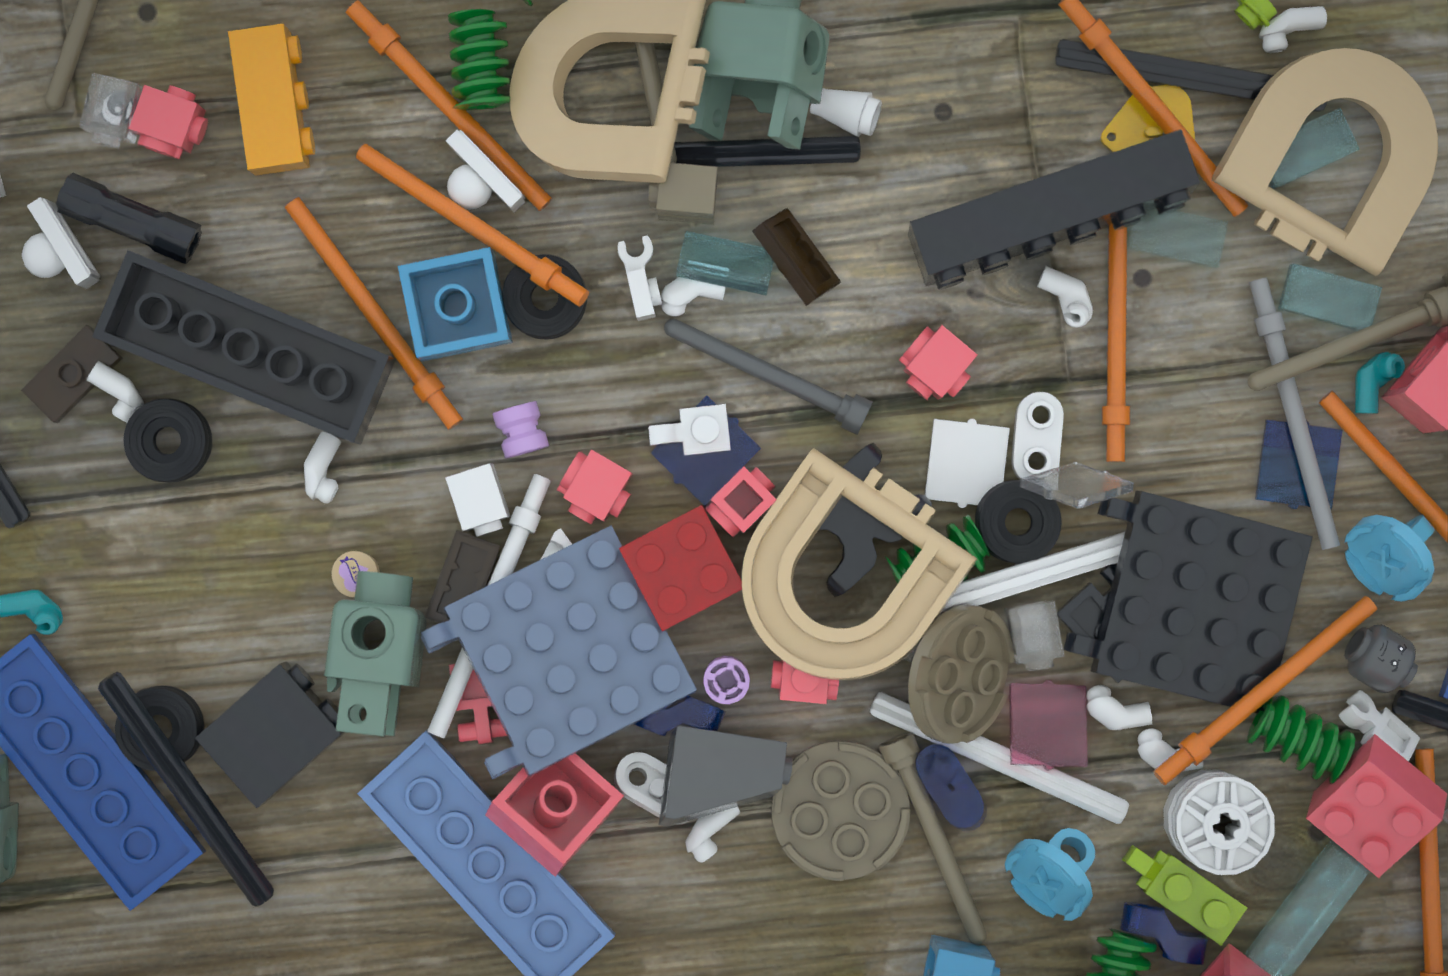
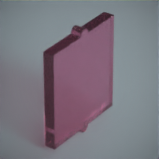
[1009,680,1088,771]

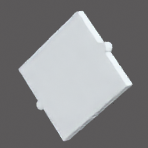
[925,419,1010,508]

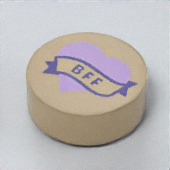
[331,551,380,597]

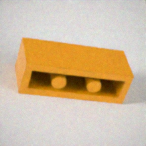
[228,23,315,176]

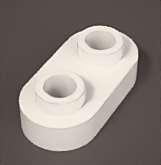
[1011,392,1064,484]
[614,752,689,825]

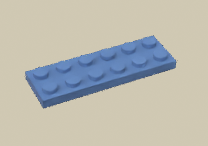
[357,729,616,976]

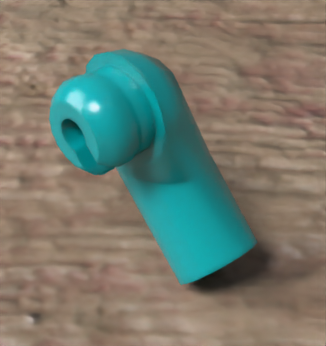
[1355,352,1405,414]
[0,589,63,635]

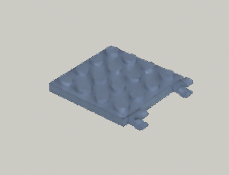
[420,525,697,780]

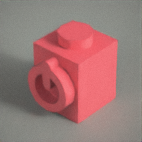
[129,85,208,159]
[899,325,978,400]
[557,449,633,525]
[705,467,777,538]
[771,660,839,704]

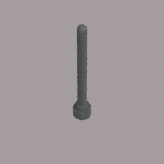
[664,319,873,435]

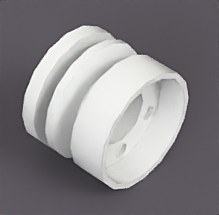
[1164,770,1275,875]

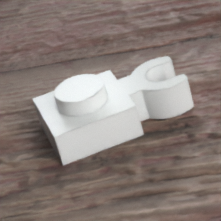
[1339,690,1420,762]

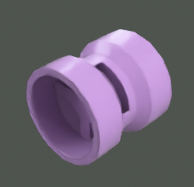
[492,401,549,459]
[703,656,750,704]

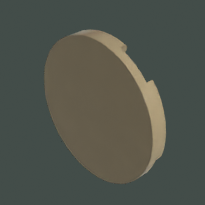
[908,604,1014,744]
[771,740,910,881]

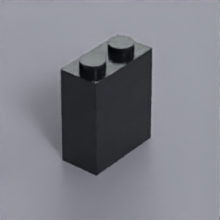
[195,662,345,809]

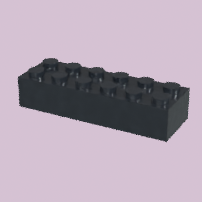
[908,129,1200,290]
[92,250,396,445]

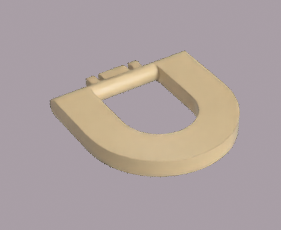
[509,0,710,183]
[1212,48,1438,276]
[742,448,977,680]

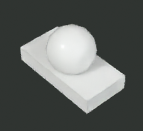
[446,130,525,213]
[22,197,101,289]

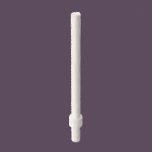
[427,474,551,739]

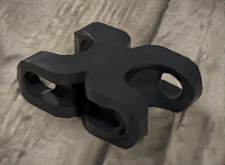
[819,443,932,597]

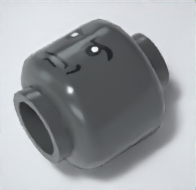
[1344,624,1418,693]

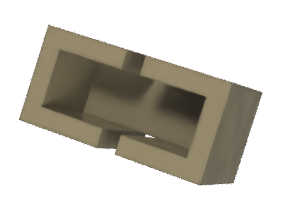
[648,163,717,225]

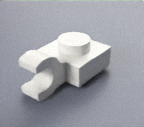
[618,236,662,321]
[648,404,731,456]

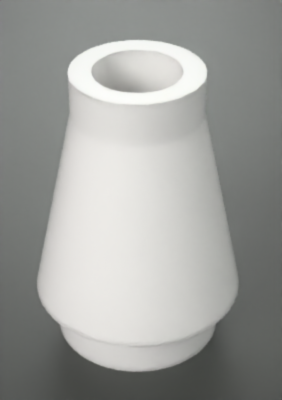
[810,88,882,137]

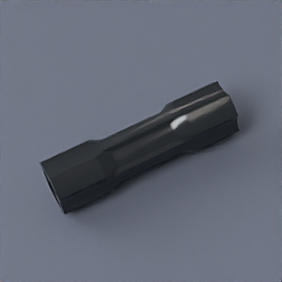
[56,173,202,264]

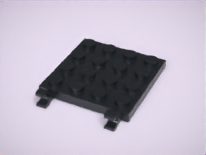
[1063,491,1313,714]

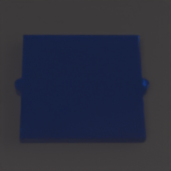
[651,395,761,506]
[1255,420,1342,510]

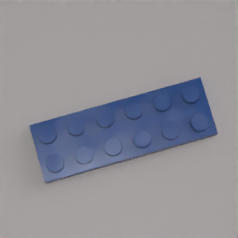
[0,633,206,911]

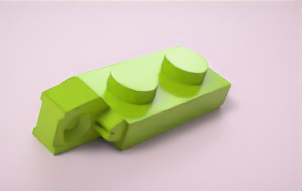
[1122,845,1247,946]

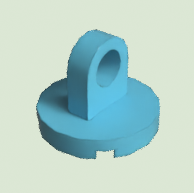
[1345,514,1435,602]
[1004,828,1095,921]

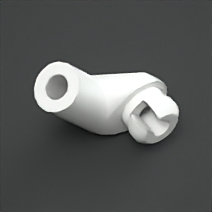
[1259,6,1327,53]
[304,431,341,503]
[1086,685,1152,730]
[1137,728,1204,772]
[685,807,740,862]

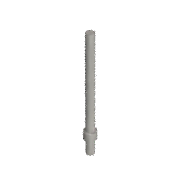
[1249,277,1340,550]

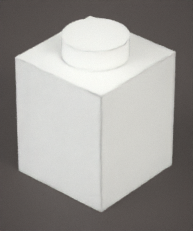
[446,463,511,537]

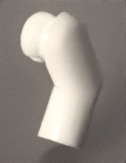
[1037,266,1093,328]
[661,272,727,316]
[86,361,144,423]

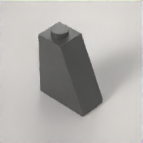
[658,725,792,827]

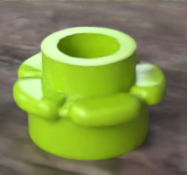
[1234,0,1277,30]

